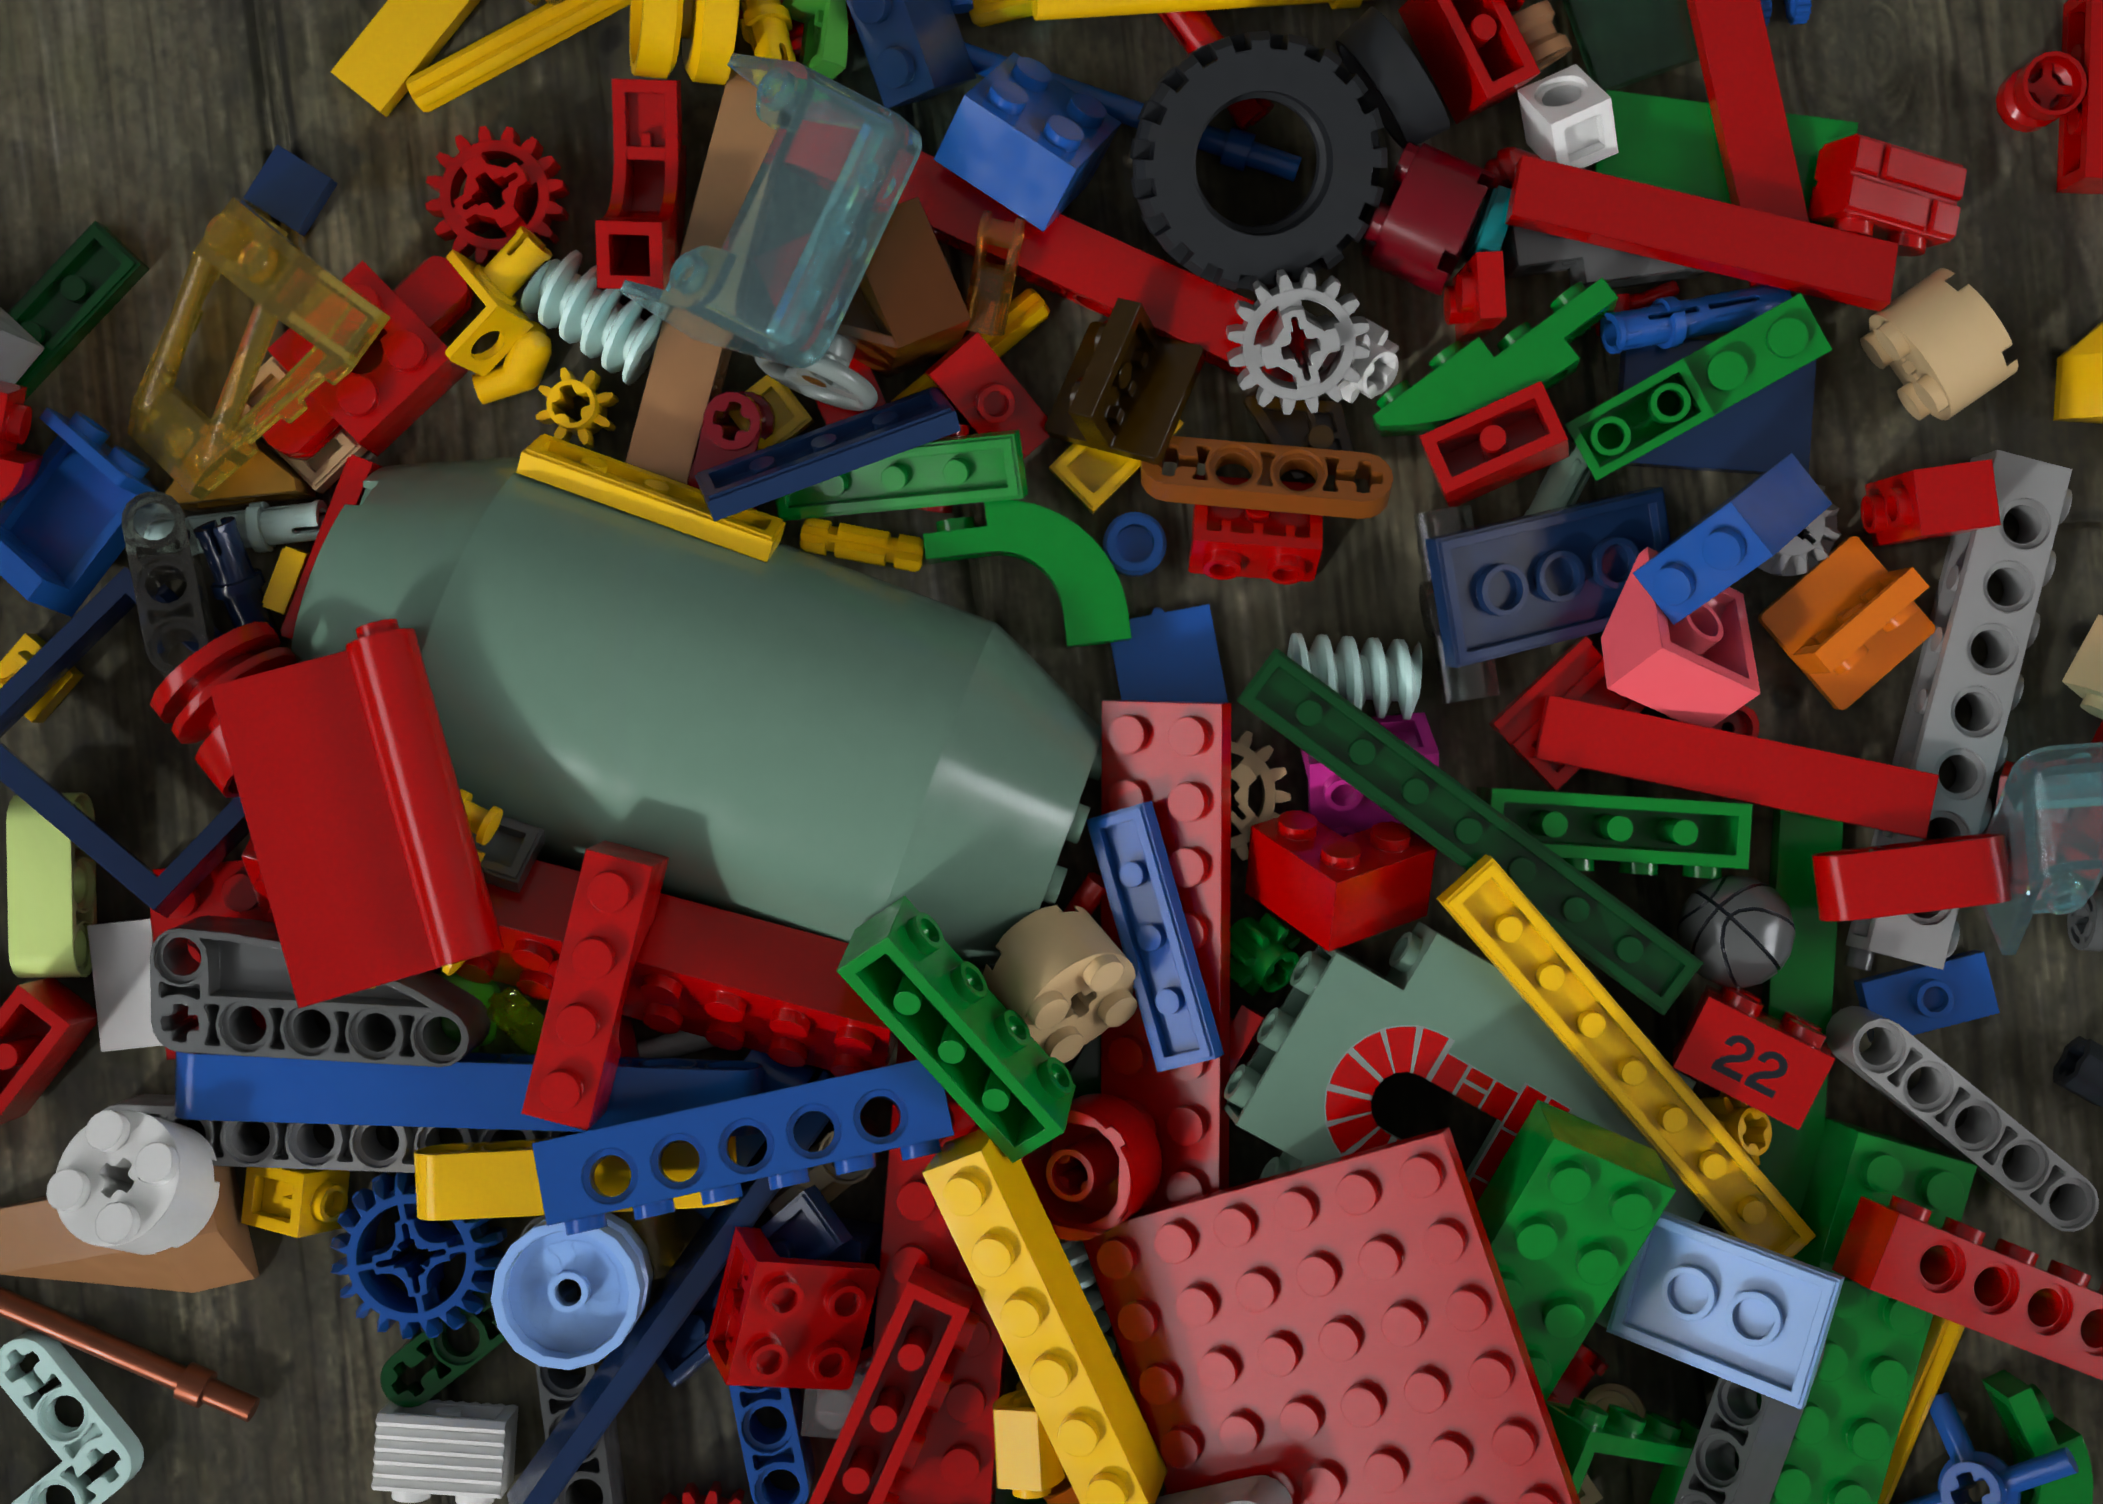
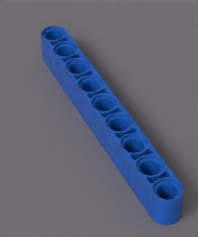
[175,1051,763,1136]

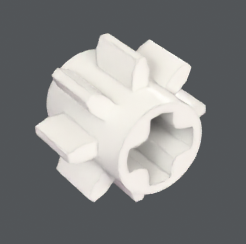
[1319,319,1399,403]

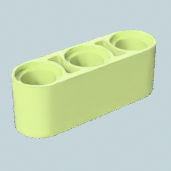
[6,792,97,978]

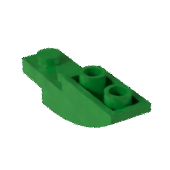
[1373,277,1618,437]
[1565,293,1832,481]

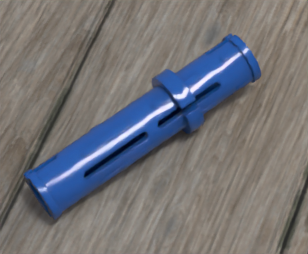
[1600,285,1792,354]

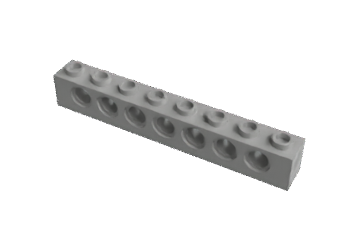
[1845,450,2073,970]

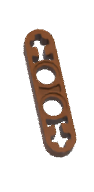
[1141,436,1393,519]

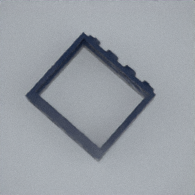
[0,567,249,918]

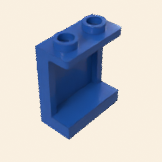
[0,407,165,617]

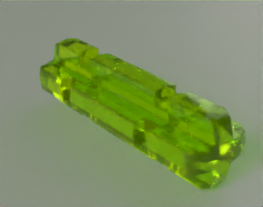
[486,987,545,1054]

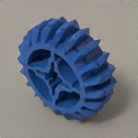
[330,1172,507,1340]

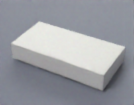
[87,918,163,1052]

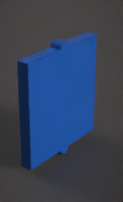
[1110,604,1228,703]

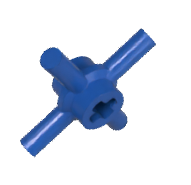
[1900,1392,2079,1504]

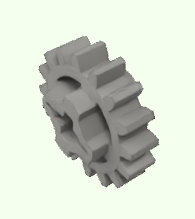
[1226,267,1370,415]

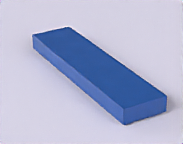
[1086,801,1224,1072]

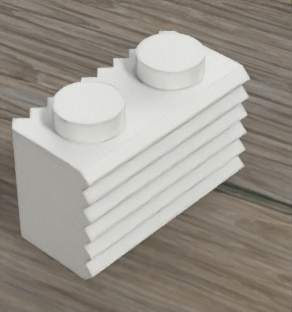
[371,1399,518,1504]

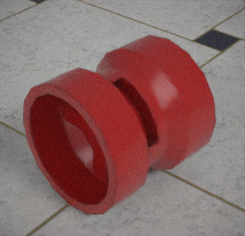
[1996,51,2087,133]

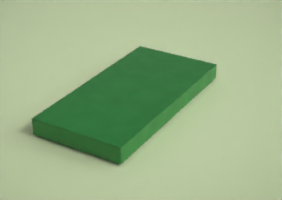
[1591,89,1859,228]

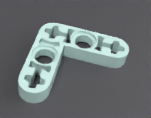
[0,1331,144,1504]

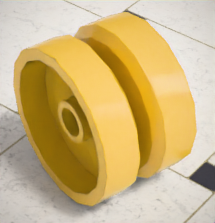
[629,0,740,85]

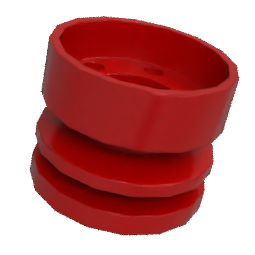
[150,621,298,798]

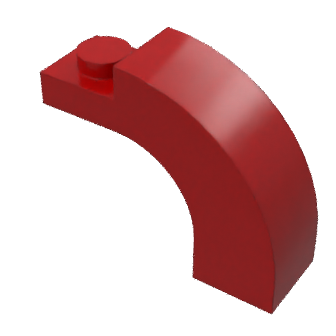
[595,78,686,290]

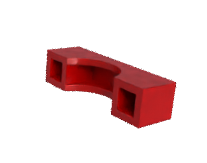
[521,840,669,1131]

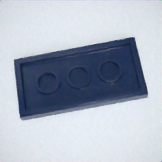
[1425,487,1671,668]

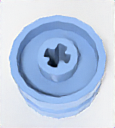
[491,1212,653,1370]

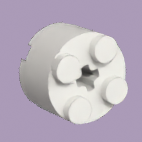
[46,1110,220,1255]

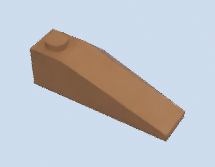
[0,1166,260,1293]

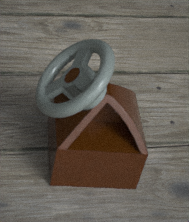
[754,197,971,411]

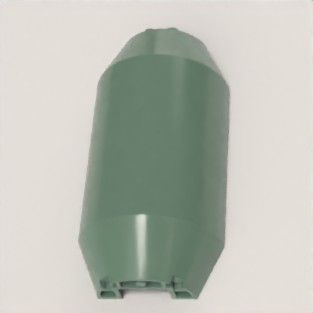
[291,456,1102,969]

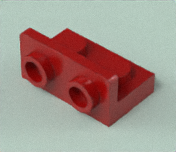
[1188,475,1323,585]

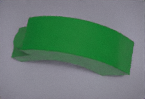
[923,500,1132,649]
[1982,1369,2093,1504]

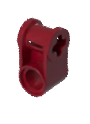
[687,391,775,510]

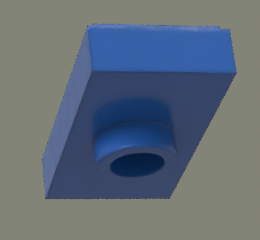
[1854,950,2000,1043]

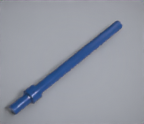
[964,42,1302,182]

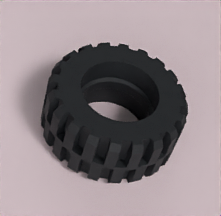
[1130,31,1387,292]

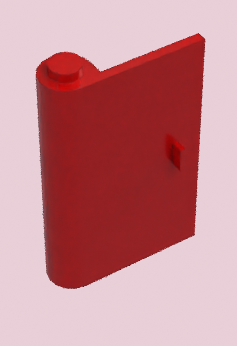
[209,619,504,1008]

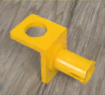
[445,226,553,376]

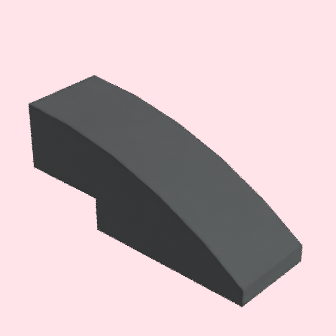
[1501,225,1706,290]

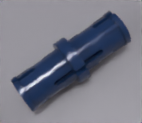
[193,516,282,639]

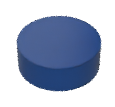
[1103,512,1167,577]

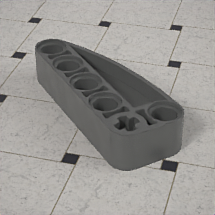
[150,915,491,1067]

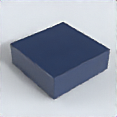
[243,144,338,237]

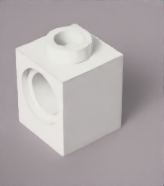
[1517,64,1619,169]

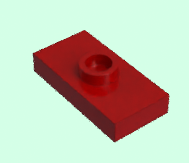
[925,330,1050,459]

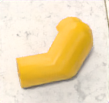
[472,321,552,405]

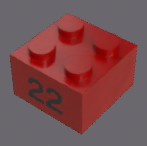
[1673,985,1836,1130]

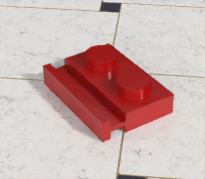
[1488,636,1646,791]

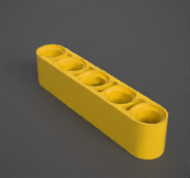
[414,1136,739,1221]

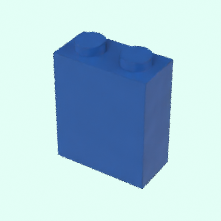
[1633,452,1832,625]

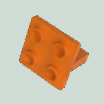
[1758,536,1936,710]

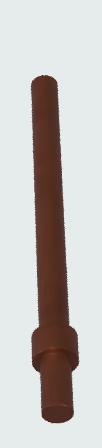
[0,1286,260,1422]

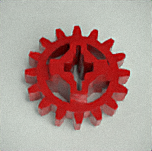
[425,126,570,267]

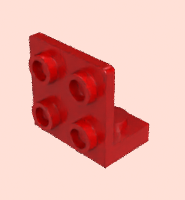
[706,1226,880,1390]

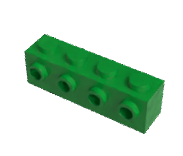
[1476,786,1753,879]
[836,896,1076,1163]

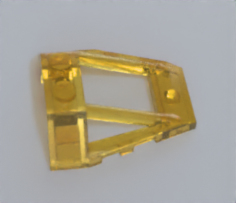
[127,196,391,500]

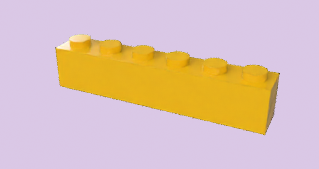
[922,1129,1168,1504]

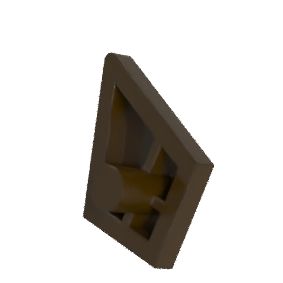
[1244,396,1354,481]

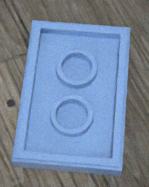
[1606,1211,1845,1409]

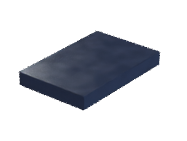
[1618,339,1817,475]

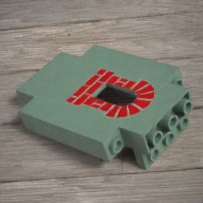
[1224,921,1705,1328]

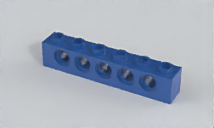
[532,1060,954,1236]

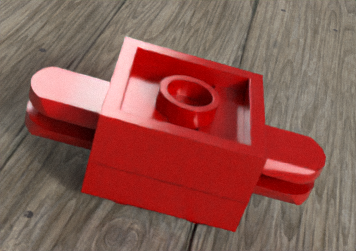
[259,255,476,460]

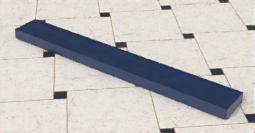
[507,1067,835,1504]

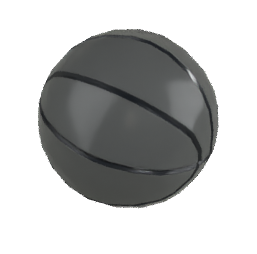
[1677,875,1796,988]

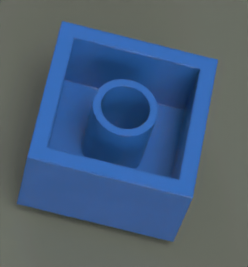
[934,52,1122,232]

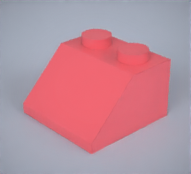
[1601,547,1761,728]

